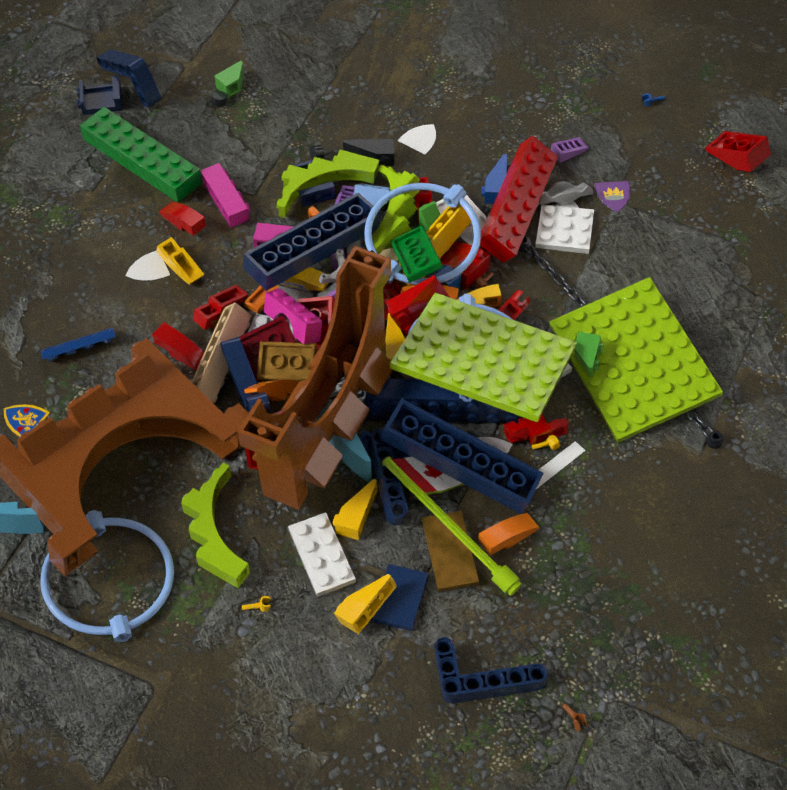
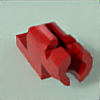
[499,290,530,320]
[503,415,569,445]

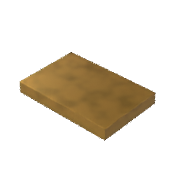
[257,342,317,381]

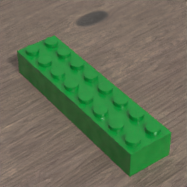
[80,107,202,203]

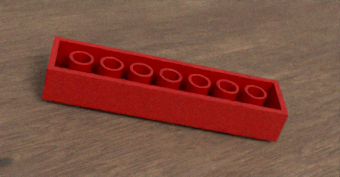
[480,135,558,263]

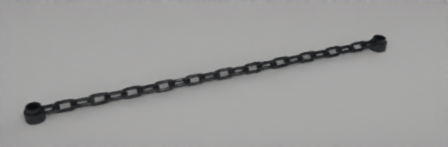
[518,236,723,449]

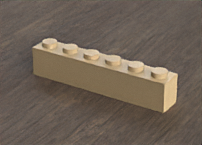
[192,302,252,404]

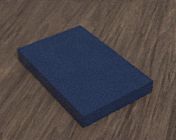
[371,564,428,631]

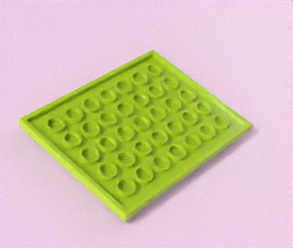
[549,277,723,443]
[390,293,577,422]

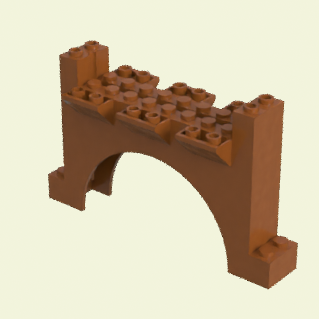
[237,246,393,510]
[0,338,249,577]

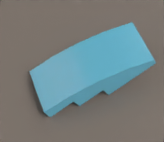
[319,407,372,483]
[0,502,44,534]

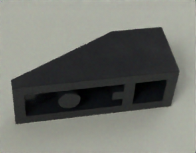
[343,139,395,166]

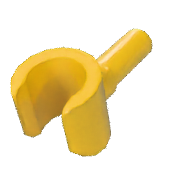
[531,435,560,450]
[242,596,271,612]

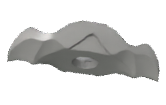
[538,181,593,205]

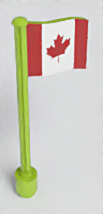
[382,456,522,596]

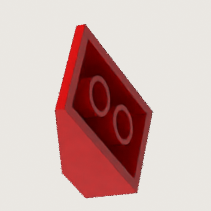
[705,131,771,172]
[440,241,490,290]
[386,275,450,337]
[296,296,335,352]

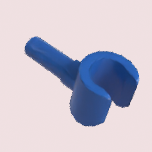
[642,93,665,107]

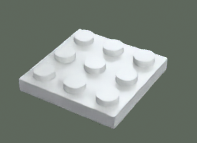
[535,204,594,254]

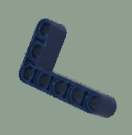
[97,49,161,108]
[220,336,271,414]
[368,428,408,525]
[435,637,547,704]

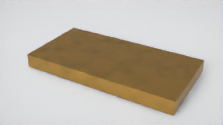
[422,511,479,592]

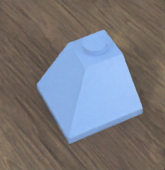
[354,184,391,206]

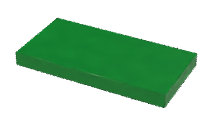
[390,225,443,283]

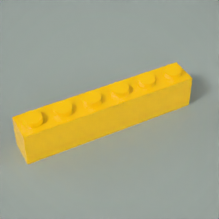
[396,204,471,289]

